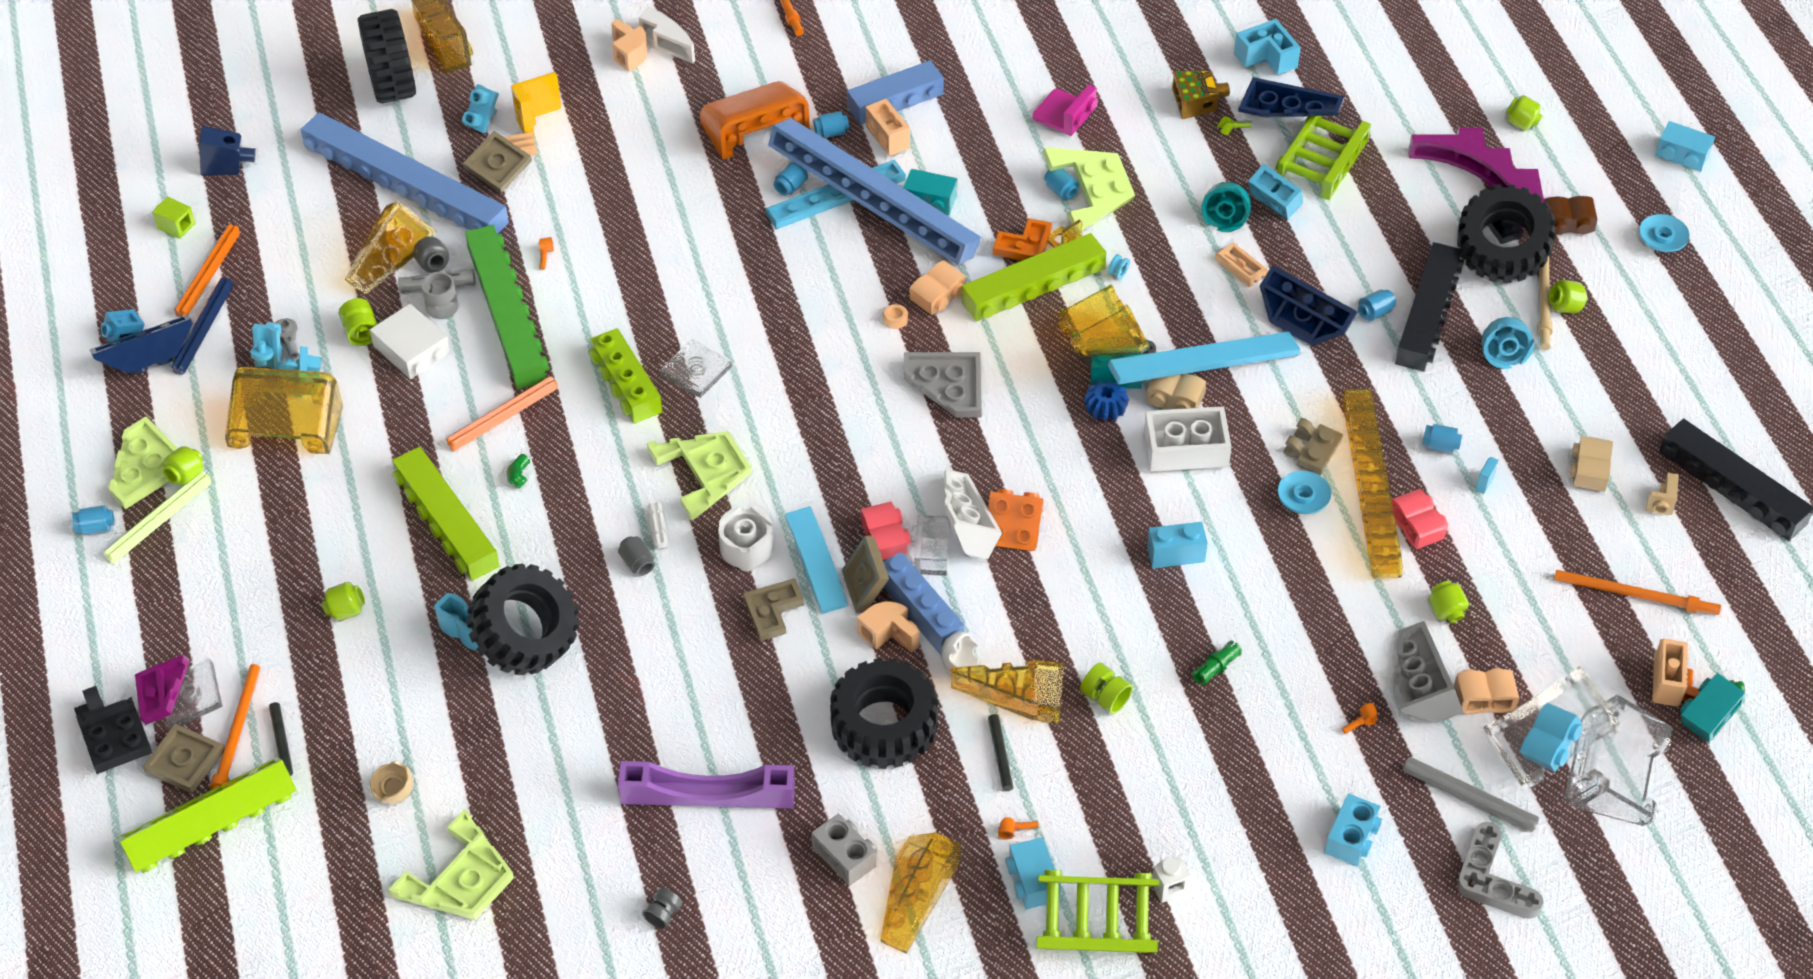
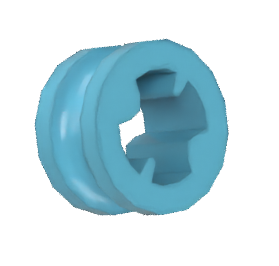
[1108,254,1130,279]

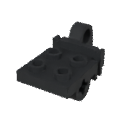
[74,686,152,774]

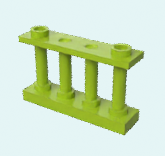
[1275,116,1371,201]
[1036,870,1159,953]

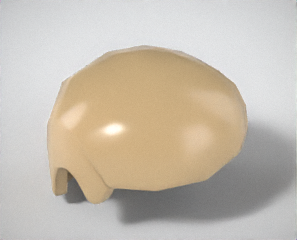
[370,761,414,805]

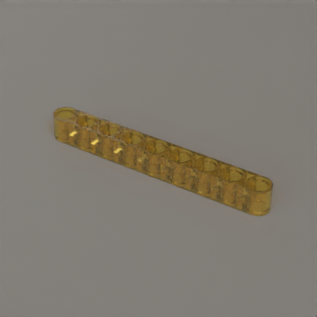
[1343,388,1403,578]

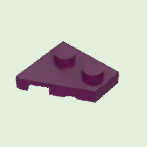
[135,654,189,725]

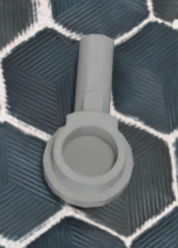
[275,318,299,359]

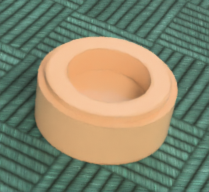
[883,304,908,329]

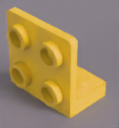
[511,72,561,135]

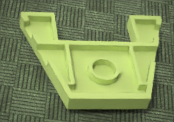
[1042,147,1135,235]
[647,431,752,520]
[388,809,514,920]

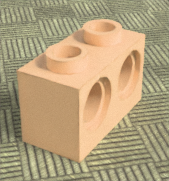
[866,98,910,156]

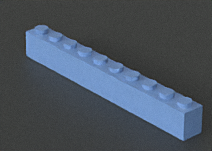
[300,112,509,234]
[768,118,981,265]

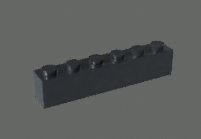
[1395,242,1465,372]
[1659,418,1813,541]

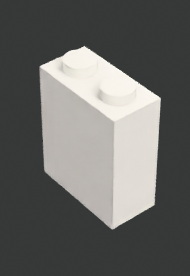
[370,304,451,380]

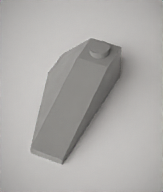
[1394,621,1463,723]

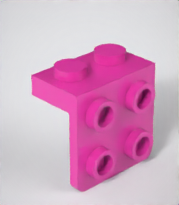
[1032,84,1098,136]

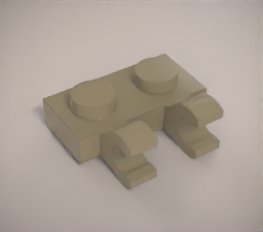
[1283,418,1343,476]

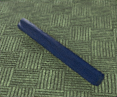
[171,277,233,375]

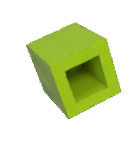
[152,196,196,239]

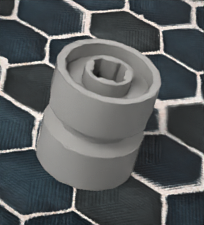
[421,272,458,319]

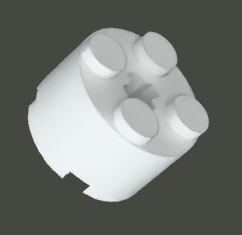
[718,507,774,572]

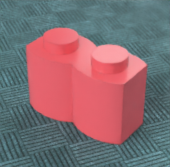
[1389,489,1448,549]
[861,501,911,560]

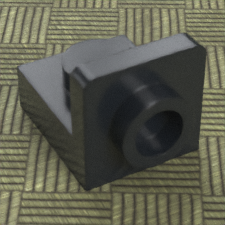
[1488,220,1524,244]

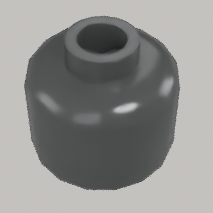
[413,236,449,273]

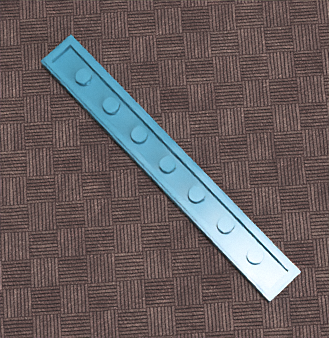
[1108,332,1300,384]

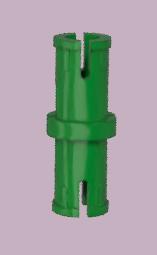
[1192,640,1242,686]

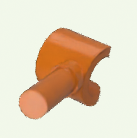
[539,237,554,270]
[1682,669,1699,701]
[1342,703,1377,734]
[998,817,1039,840]

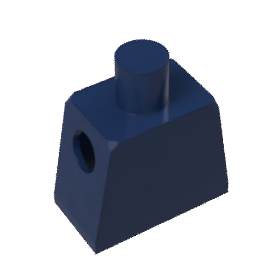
[199,126,256,176]

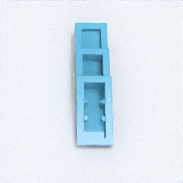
[785,506,848,614]

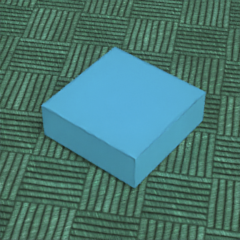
[1475,456,1499,494]

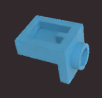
[101,309,145,342]

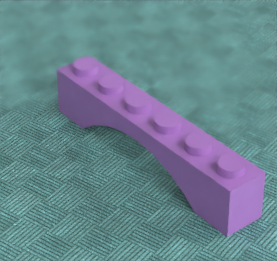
[618,761,795,809]

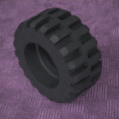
[357,9,416,104]
[1457,184,1556,283]
[467,563,580,676]
[830,658,938,769]

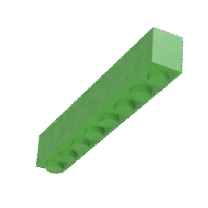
[465,225,549,390]

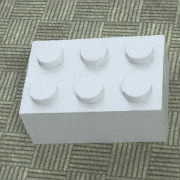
[1144,406,1231,471]

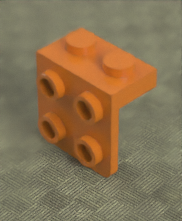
[988,489,1045,551]

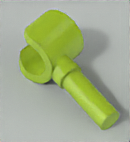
[1217,116,1251,135]

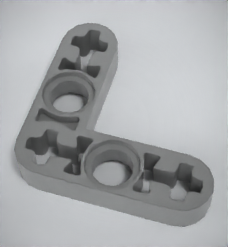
[1457,822,1543,919]

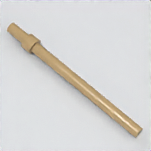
[1537,256,1553,350]

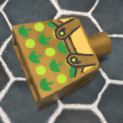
[1172,71,1230,119]

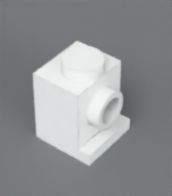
[1152,856,1191,903]

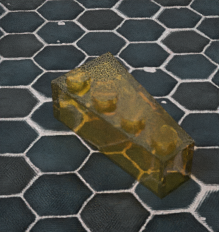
[411,0,473,74]

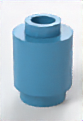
[813,111,849,138]
[773,162,808,196]
[1044,168,1079,200]
[1358,289,1396,321]
[1422,423,1462,454]
[72,505,115,535]

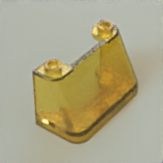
[1057,284,1150,356]
[225,367,343,454]

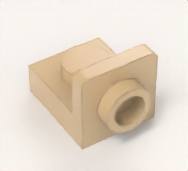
[1645,473,1679,515]

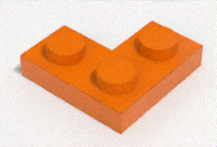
[993,218,1052,261]

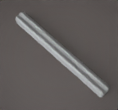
[1403,757,1539,832]

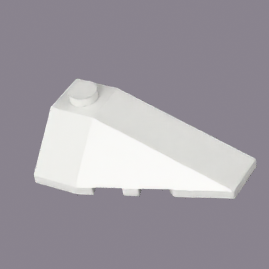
[944,469,1002,559]

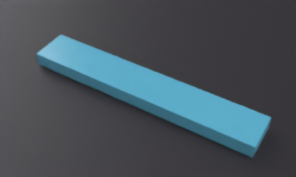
[765,159,906,230]

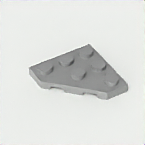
[904,352,982,418]

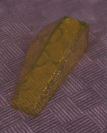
[345,201,436,295]
[951,660,1065,723]
[880,832,961,954]

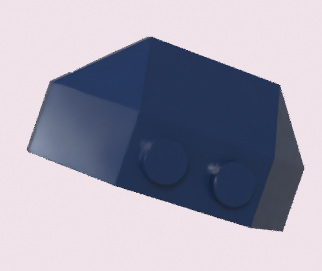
[1259,264,1358,346]
[89,314,193,374]

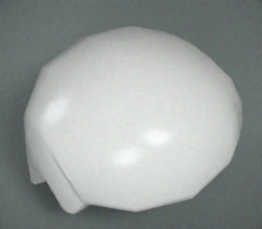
[941,631,979,677]

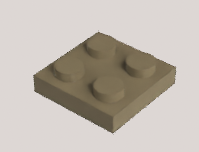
[463,131,532,194]
[841,536,889,613]
[142,724,224,794]

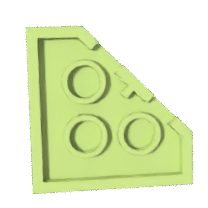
[108,417,178,510]

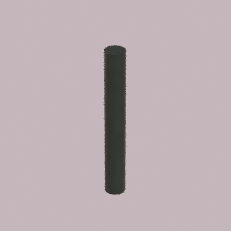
[269,702,293,776]
[988,714,1014,792]

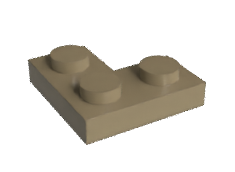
[743,578,804,641]

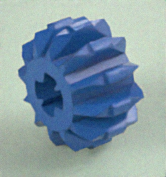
[1084,379,1129,422]

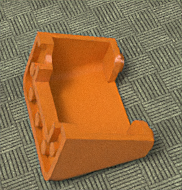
[700,81,810,160]

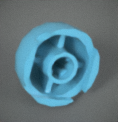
[1481,317,1535,369]

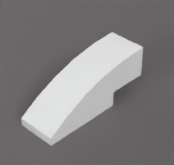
[638,7,695,64]

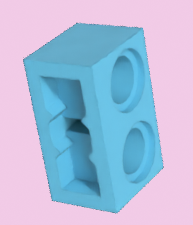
[1248,164,1303,220]
[1324,793,1383,866]

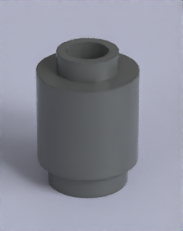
[618,536,655,576]

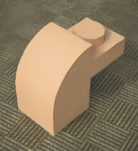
[611,19,648,72]
[857,602,919,653]

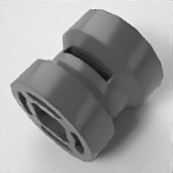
[642,887,683,929]

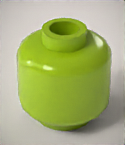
[1505,95,1543,131]
[1548,280,1587,314]
[163,446,203,485]
[1428,581,1469,623]
[322,582,365,621]

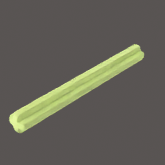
[104,472,211,563]

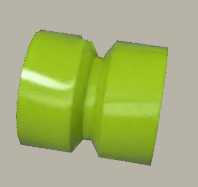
[338,298,377,346]
[1080,662,1133,714]

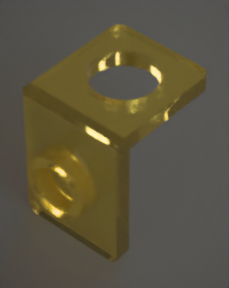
[1048,219,1083,248]

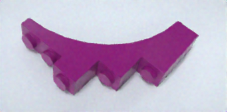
[1408,128,1544,228]

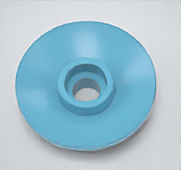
[1639,214,1690,252]
[1278,471,1331,514]

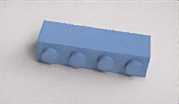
[847,60,944,125]
[883,552,964,656]

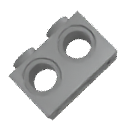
[812,813,877,886]

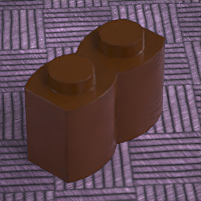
[1544,196,1598,235]

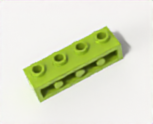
[588,328,662,424]

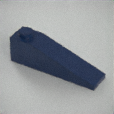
[1238,77,1345,118]

